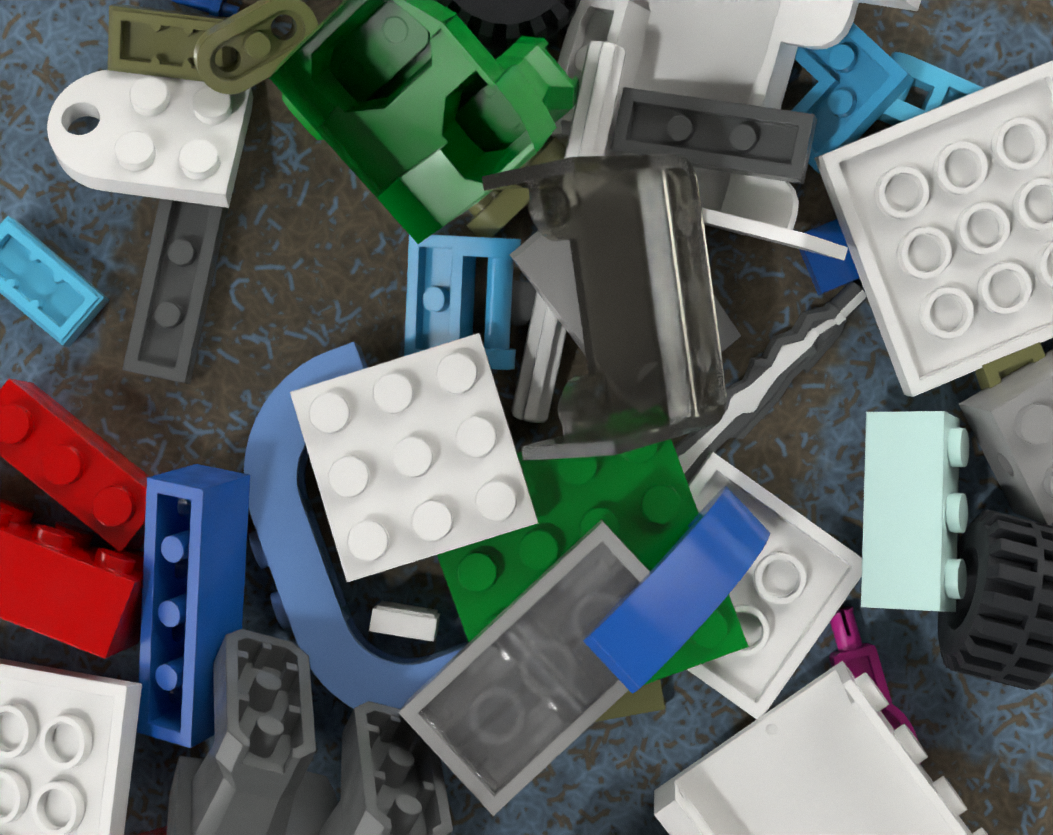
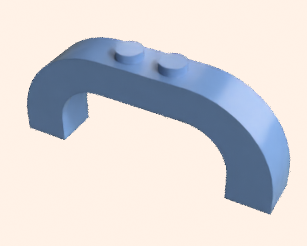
[244,342,469,709]

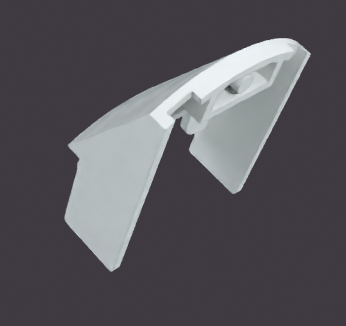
[551,0,921,260]

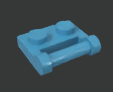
[404,234,521,370]

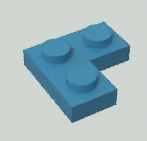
[791,23,914,173]

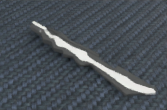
[674,282,868,483]

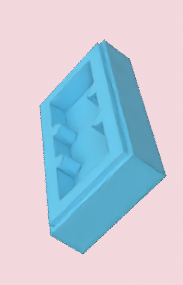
[0,216,110,347]

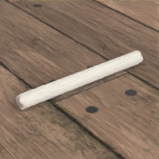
[511,41,626,423]

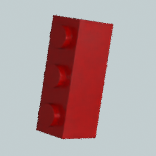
[0,379,150,552]

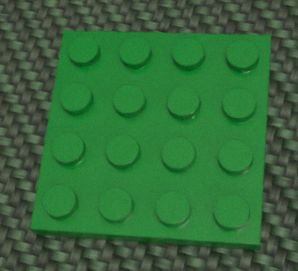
[437,405,749,691]

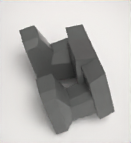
[167,629,453,835]

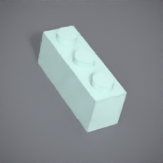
[861,411,969,612]

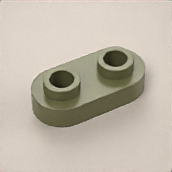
[194,0,318,94]
[465,136,566,238]

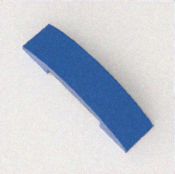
[583,486,770,694]

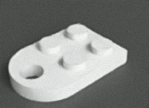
[47,70,253,208]

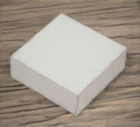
[369,601,441,642]

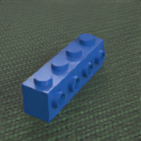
[137,464,250,748]

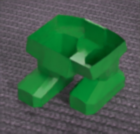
[269,0,579,244]

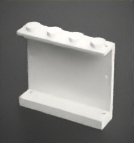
[654,660,988,835]

